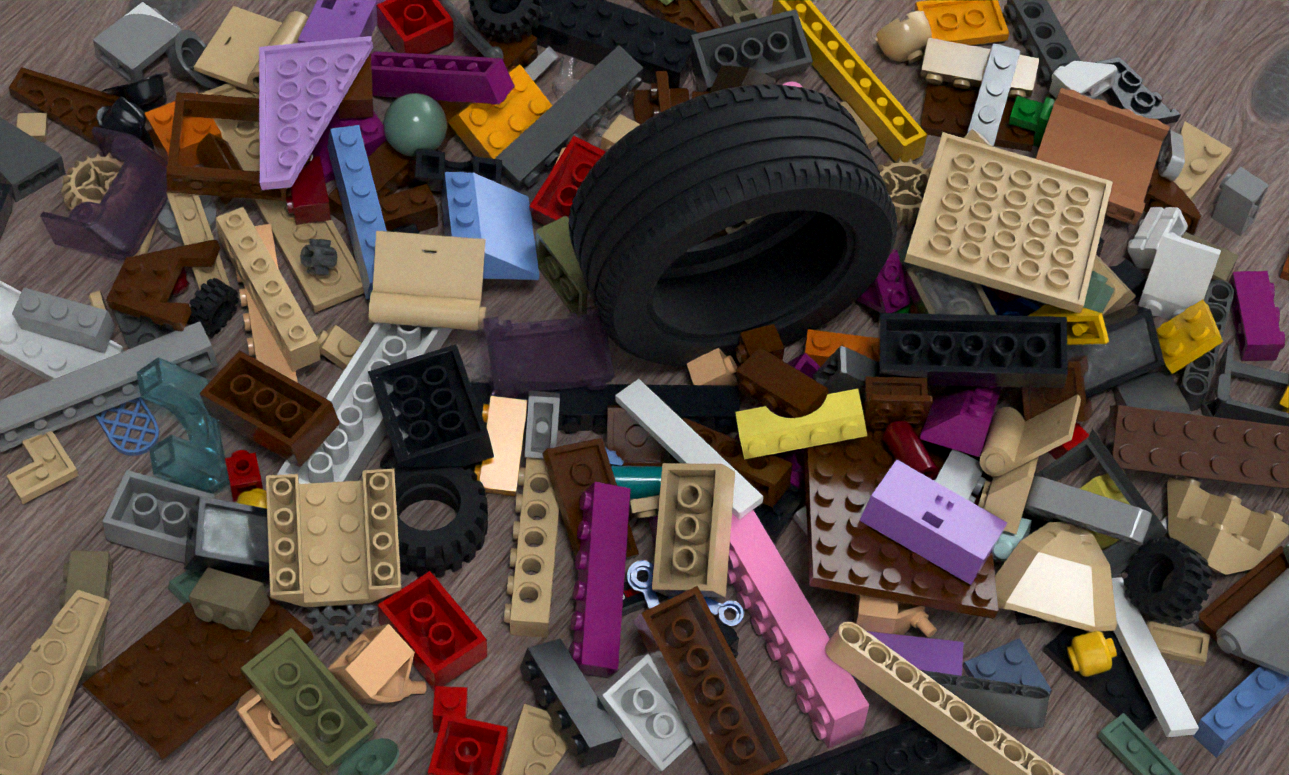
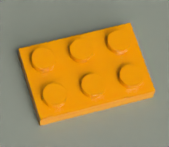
[914,0,1009,45]

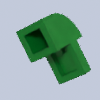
[1008,96,1055,147]

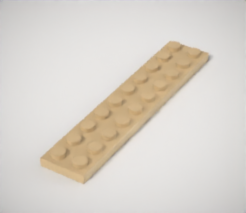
[200,83,364,313]

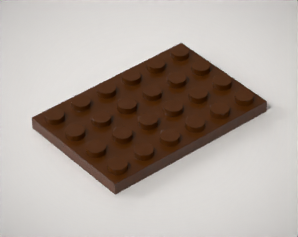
[82,595,313,760]

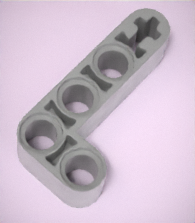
[1024,476,1152,545]

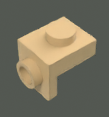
[316,324,362,370]

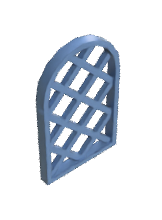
[94,396,159,456]

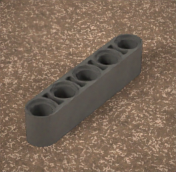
[1179,280,1234,411]
[887,670,1050,728]

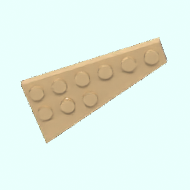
[0,590,111,775]

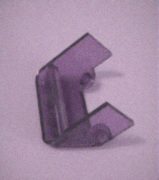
[40,126,178,260]

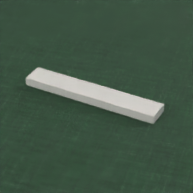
[615,379,763,520]
[1112,577,1199,737]

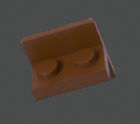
[632,71,690,124]
[864,376,933,429]

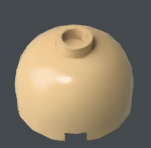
[875,11,932,63]

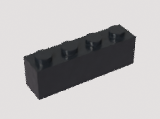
[520,638,623,767]

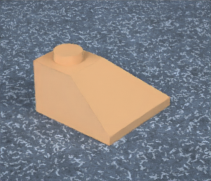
[236,687,294,761]

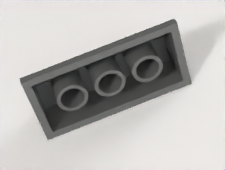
[690,9,813,92]

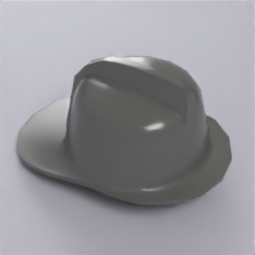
[165,30,224,89]

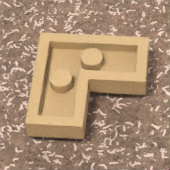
[7,430,79,504]

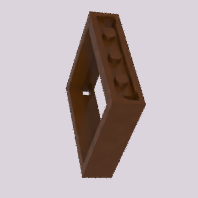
[166,92,287,201]

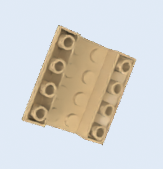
[266,469,401,607]

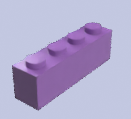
[835,628,963,680]

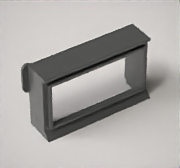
[1213,344,1289,426]
[1034,429,1167,578]

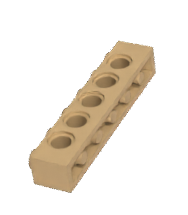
[216,207,320,372]
[504,457,560,638]

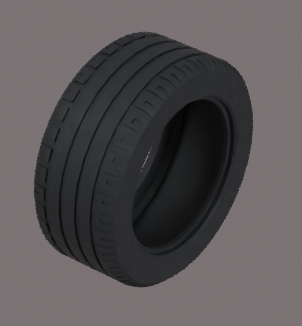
[568,84,898,366]

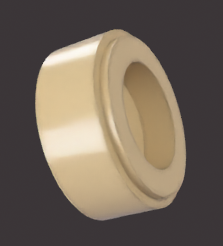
[89,290,108,311]

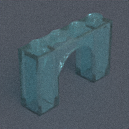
[137,357,229,494]

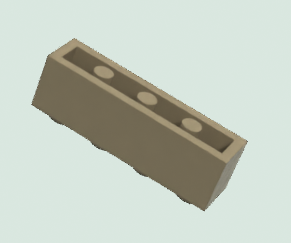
[59,551,113,680]

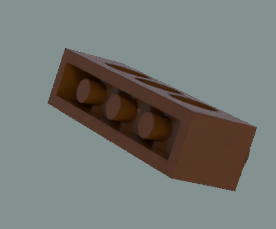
[664,418,793,508]

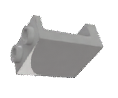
[93,2,182,84]

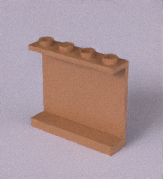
[1035,88,1170,225]

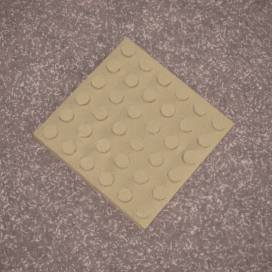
[904,132,1113,313]

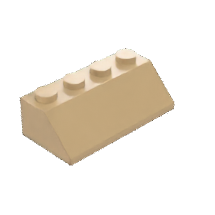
[920,37,1039,99]
[978,457,1039,534]

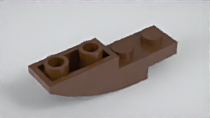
[1143,168,1202,235]

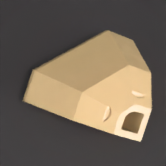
[1167,476,1289,575]
[995,522,1117,632]

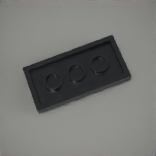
[1044,626,1183,733]

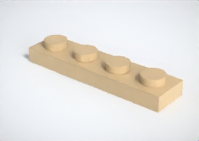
[166,192,230,290]

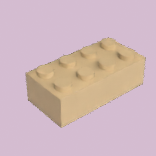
[652,463,735,597]

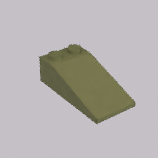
[240,628,378,775]

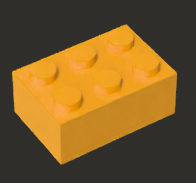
[447,64,553,159]

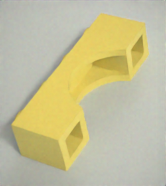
[735,389,867,460]

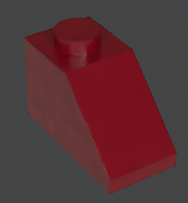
[286,156,331,225]

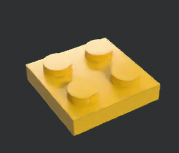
[1156,299,1223,374]

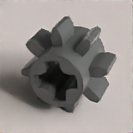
[300,239,338,275]

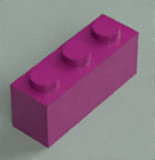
[1229,271,1285,361]

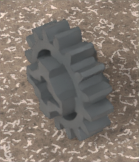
[306,604,375,643]

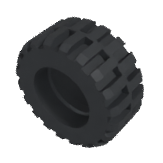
[387,462,488,577]

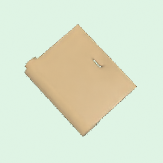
[194,6,308,94]
[369,230,486,331]
[980,394,1081,476]

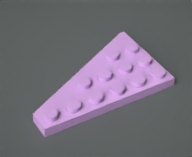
[259,36,373,190]

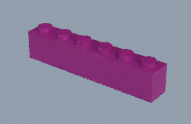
[371,51,515,105]
[569,482,630,678]

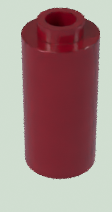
[883,421,939,480]

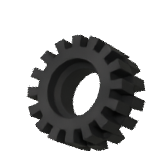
[187,278,239,337]

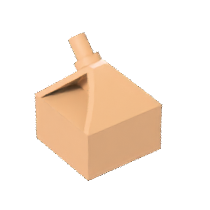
[854,594,937,638]
[327,624,426,705]

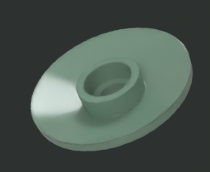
[338,738,399,775]

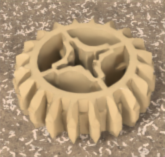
[61,152,142,226]
[878,157,932,231]

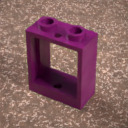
[856,249,911,313]

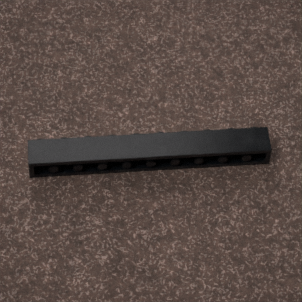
[470,382,740,434]

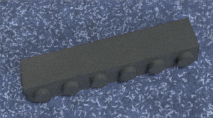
[495,45,643,191]

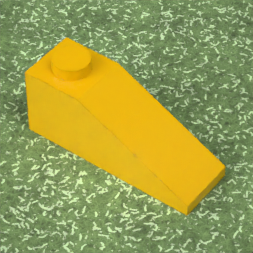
[1028,304,1109,345]

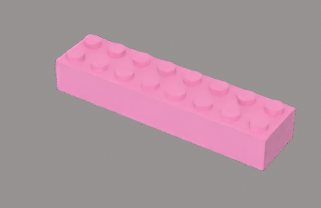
[727,510,869,749]

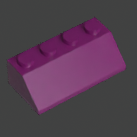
[920,386,1002,457]

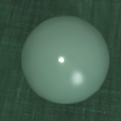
[383,93,447,157]

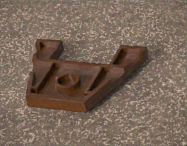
[106,240,220,331]

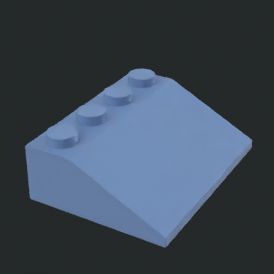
[441,172,540,280]

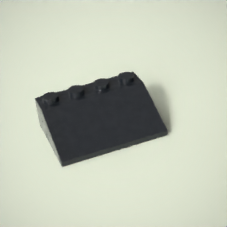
[368,344,494,467]

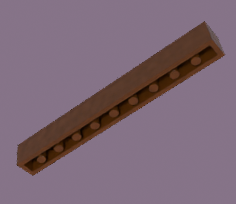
[328,34,538,225]

